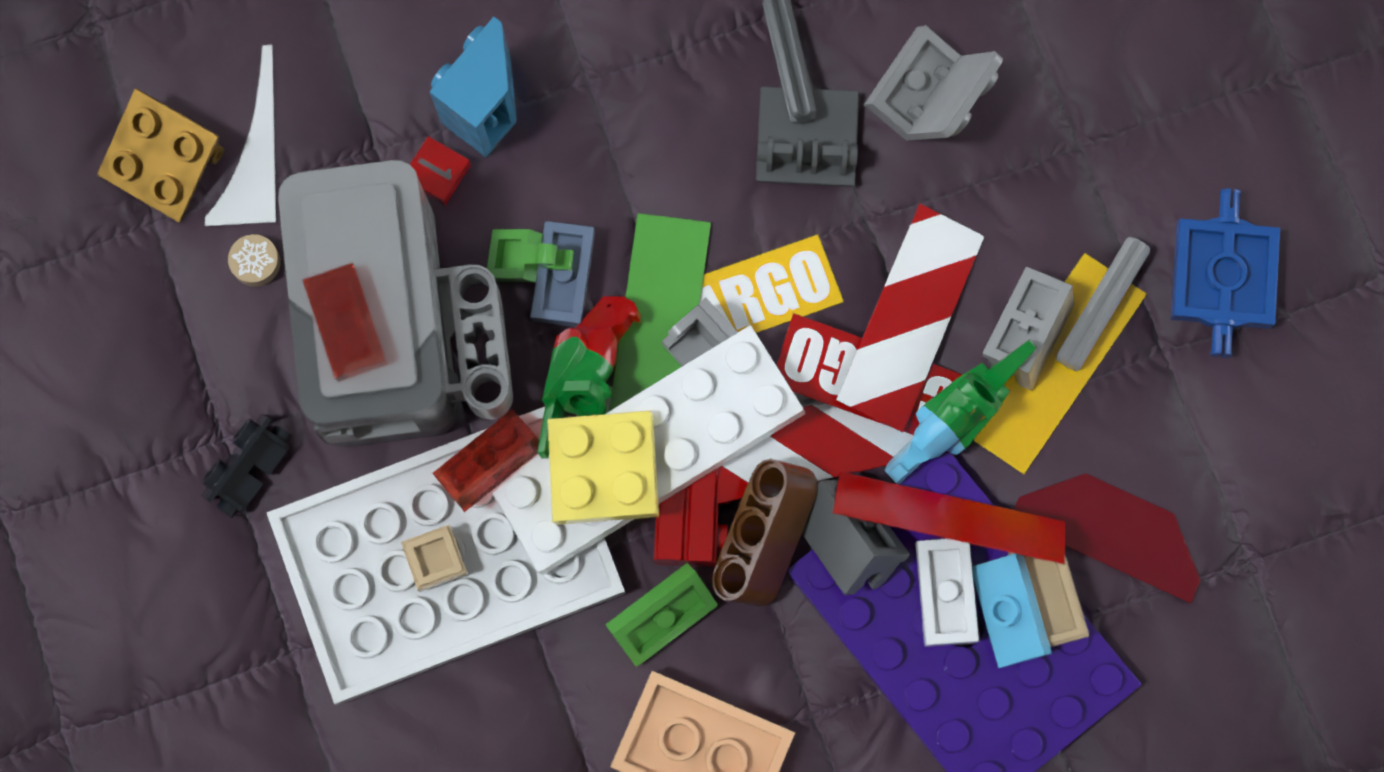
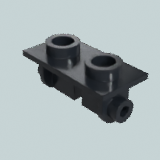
[201,415,293,518]

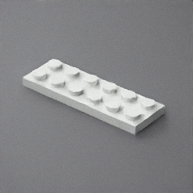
[488,325,805,575]

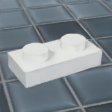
[916,539,979,647]

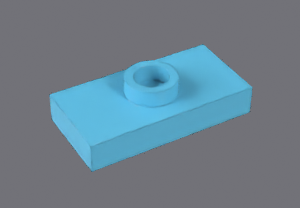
[972,554,1052,668]

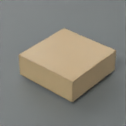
[401,524,468,592]

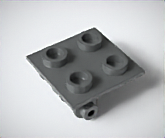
[756,87,859,187]

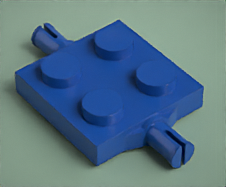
[1170,188,1280,358]

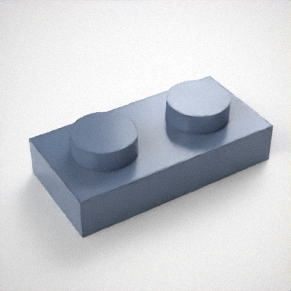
[531,221,595,327]

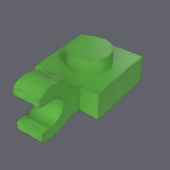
[487,229,574,283]

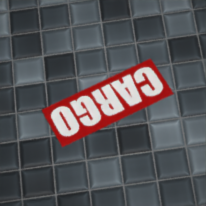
[776,313,962,435]

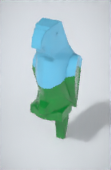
[885,339,1037,484]

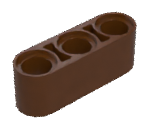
[712,459,818,607]

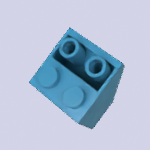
[429,17,517,158]

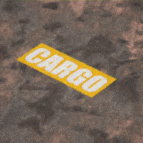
[700,235,844,333]

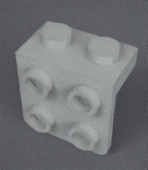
[864,25,1003,141]

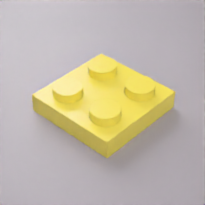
[548,411,659,525]

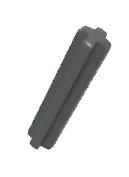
[763,0,816,124]

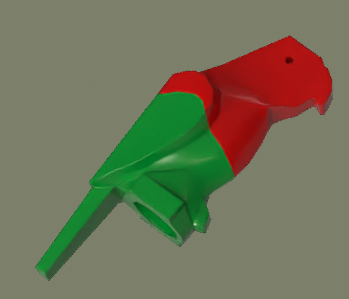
[537,296,641,459]

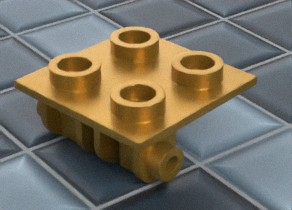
[97,88,224,222]

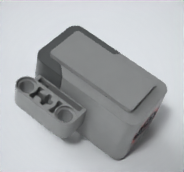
[278,160,513,447]

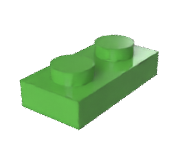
[605,563,718,667]

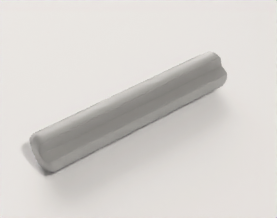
[1056,237,1150,371]

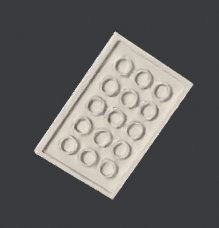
[267,407,626,705]

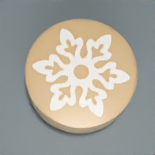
[228,234,281,287]

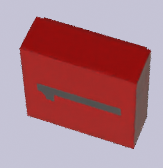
[410,136,471,206]

